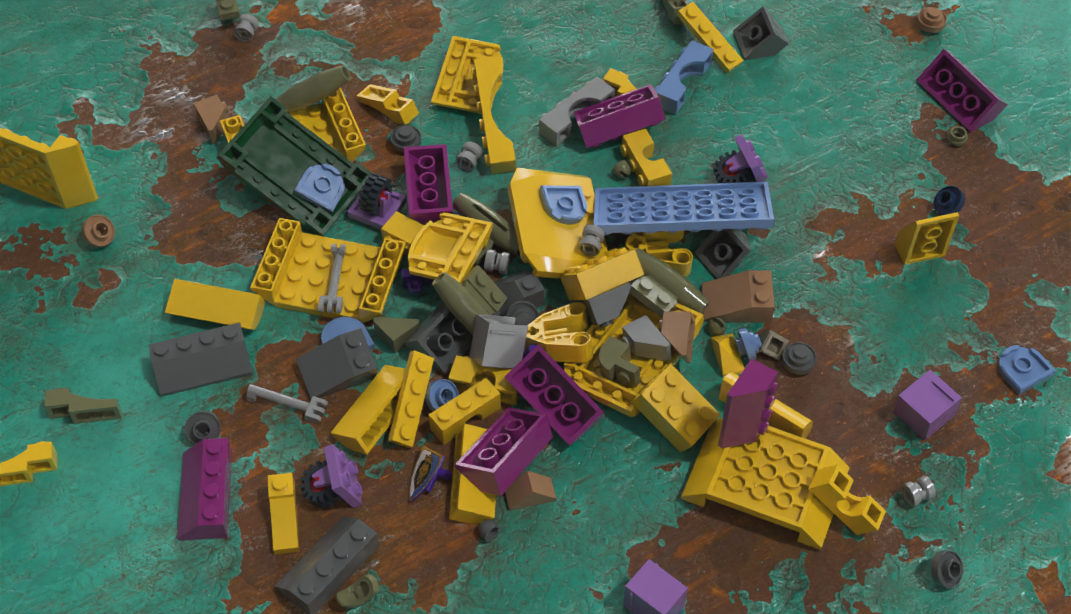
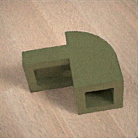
[216,0,240,21]
[599,336,641,388]

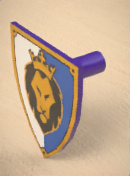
[409,445,452,502]

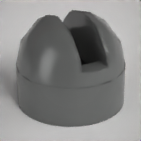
[478,520,500,542]

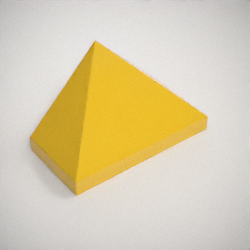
[711,333,745,377]

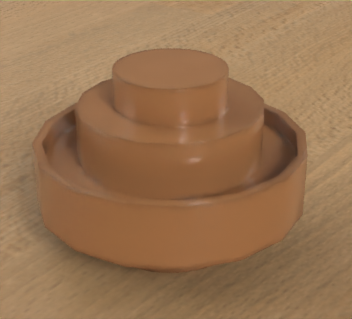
[917,7,947,33]
[81,215,115,247]

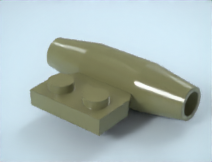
[276,65,351,113]
[453,193,520,266]
[629,248,710,318]
[432,265,507,335]

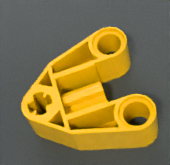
[625,230,693,277]
[525,302,593,363]

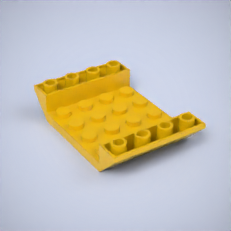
[220,88,366,184]
[0,128,98,209]
[250,218,406,323]
[681,418,850,550]

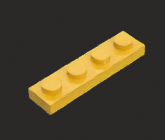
[676,2,744,74]
[388,350,434,448]

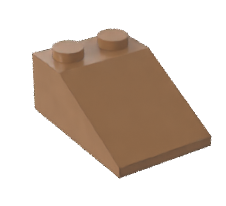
[701,270,775,323]

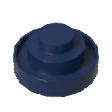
[933,186,965,216]

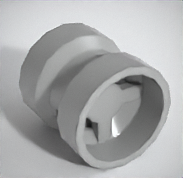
[234,14,259,42]
[455,142,483,171]
[578,225,605,256]
[484,249,511,275]
[901,476,936,507]

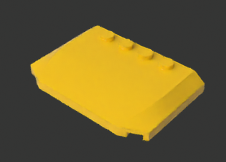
[507,168,608,279]
[564,293,704,417]

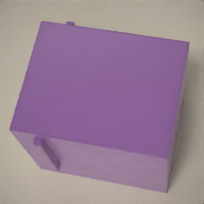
[894,370,962,440]
[623,559,688,614]

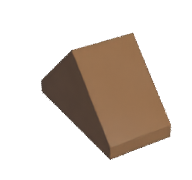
[505,471,557,511]

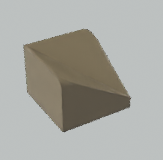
[759,329,789,361]

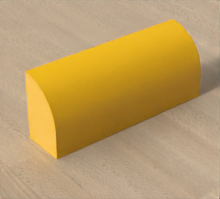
[165,279,266,330]
[331,365,405,454]
[719,372,813,439]
[449,424,496,524]

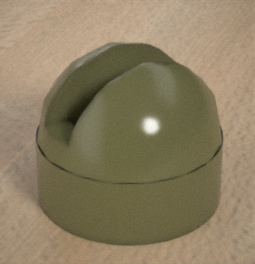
[612,160,631,179]
[707,317,726,337]

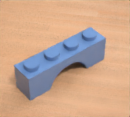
[655,41,714,115]

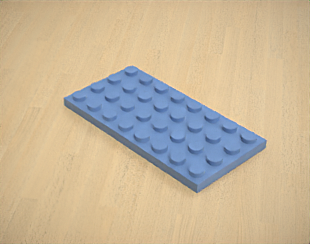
[594,182,774,235]

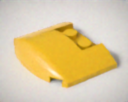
[431,36,503,113]
[408,212,493,284]

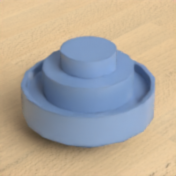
[735,327,762,361]
[425,379,459,411]

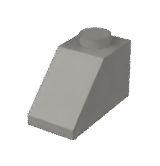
[621,315,671,361]

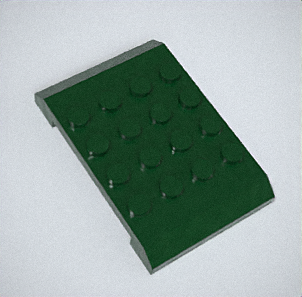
[217,96,372,236]

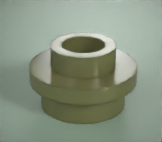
[946,126,968,146]

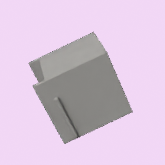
[470,314,528,368]

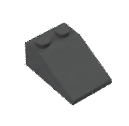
[296,328,377,399]

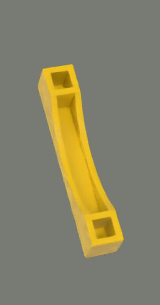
[471,56,516,174]

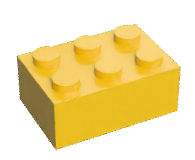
[560,247,644,301]
[631,364,721,453]

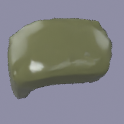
[336,574,379,608]

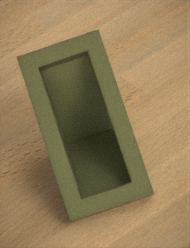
[373,317,420,353]

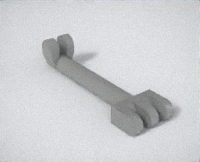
[318,244,346,313]
[246,384,328,424]

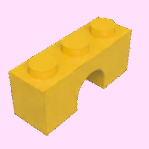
[620,128,672,186]
[448,355,520,405]
[429,378,501,445]
[808,464,886,535]

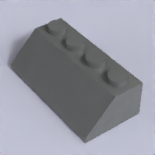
[404,284,501,375]
[148,323,253,397]
[274,516,380,614]

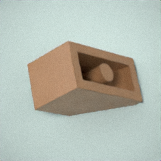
[194,95,229,145]
[659,311,695,363]

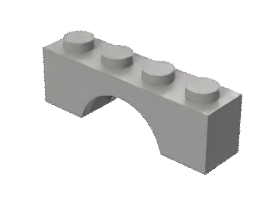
[539,77,615,147]

